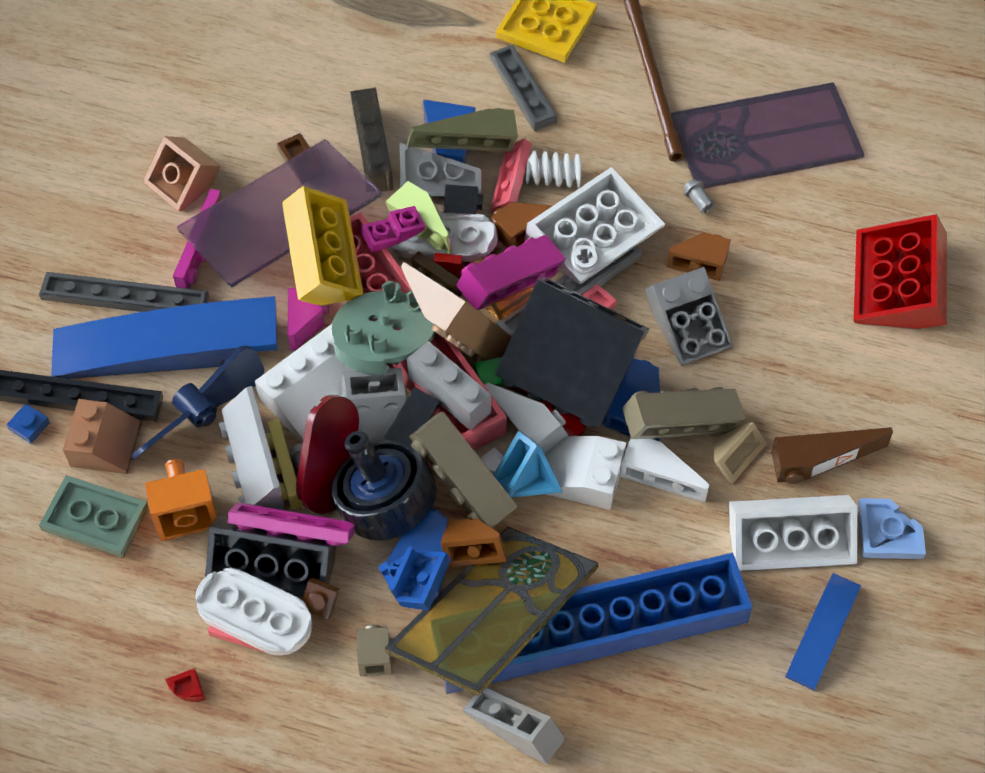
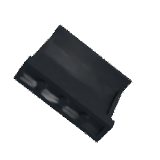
[495,277,650,428]

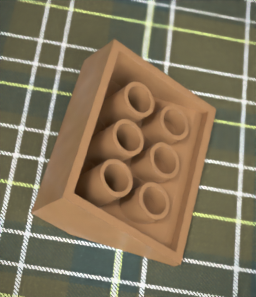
[401,262,512,362]

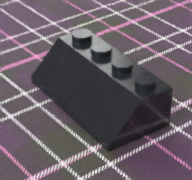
[205,515,336,600]

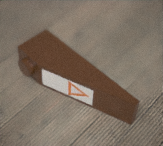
[771,427,893,484]

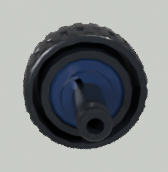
[332,431,437,540]

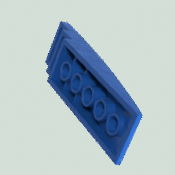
[51,296,278,379]

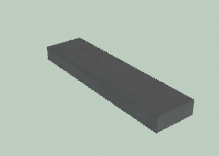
[490,44,557,131]

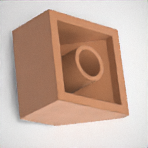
[143,136,221,211]
[63,399,142,474]

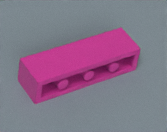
[456,234,566,310]

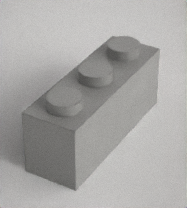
[407,341,491,431]

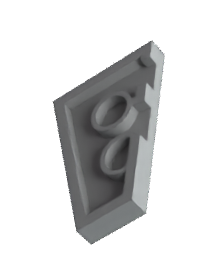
[400,143,481,197]

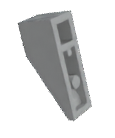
[484,383,568,454]
[463,686,565,764]

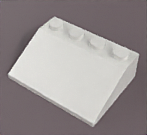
[525,167,665,284]
[255,324,390,443]

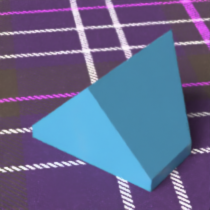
[493,431,563,498]

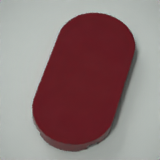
[296,395,359,514]

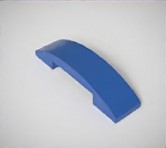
[785,573,861,691]

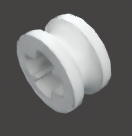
[571,245,597,274]

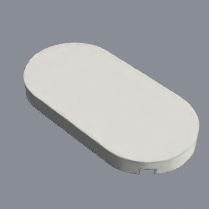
[392,212,498,262]
[196,568,312,655]

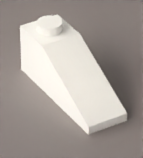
[620,438,710,503]

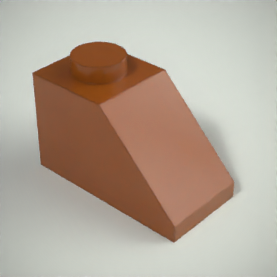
[491,202,552,248]
[667,233,731,281]
[440,518,508,567]

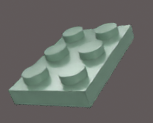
[39,475,149,558]

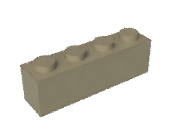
[622,387,746,440]
[409,412,518,528]

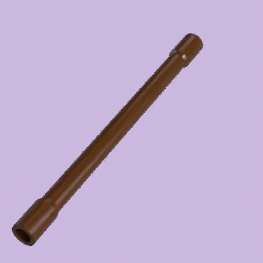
[624,0,685,162]

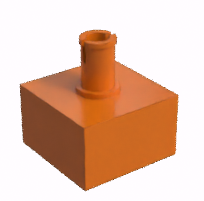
[145,459,218,541]

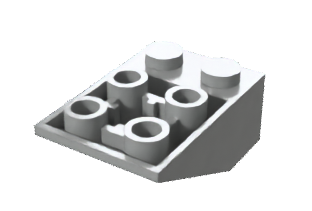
[644,267,733,365]
[341,368,406,443]

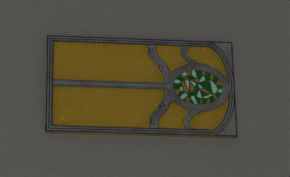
[384,527,599,696]

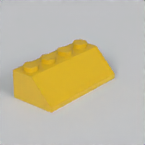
[282,186,363,306]

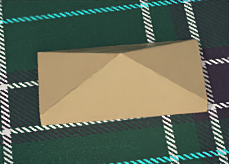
[713,422,767,484]

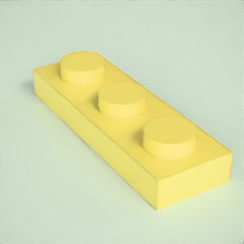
[265,418,303,510]

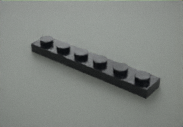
[0,370,163,422]

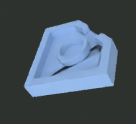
[858,498,926,559]

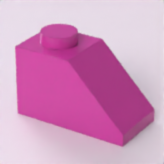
[288,288,329,351]

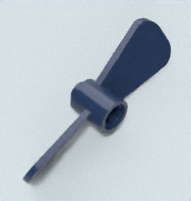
[130,346,264,460]

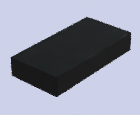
[384,387,441,445]

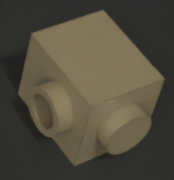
[357,625,397,676]

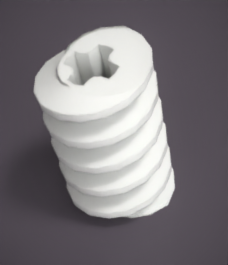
[526,150,582,188]

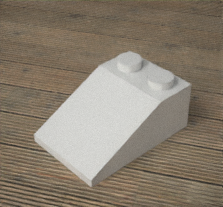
[545,436,626,510]

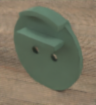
[332,281,436,375]

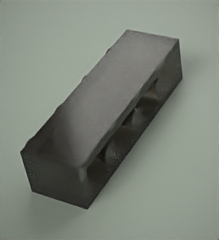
[350,88,393,194]

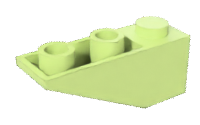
[386,181,453,254]

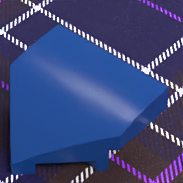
[378,546,451,611]

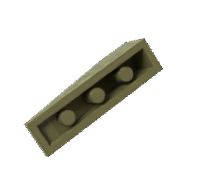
[407,108,518,152]

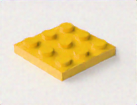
[496,0,597,63]

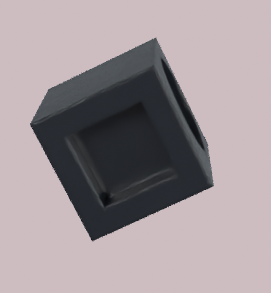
[443,184,483,214]

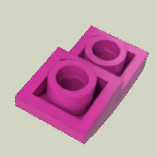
[361,206,426,253]

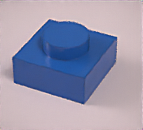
[6,404,50,444]

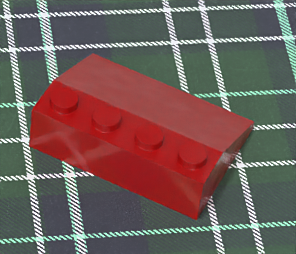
[853,214,947,329]

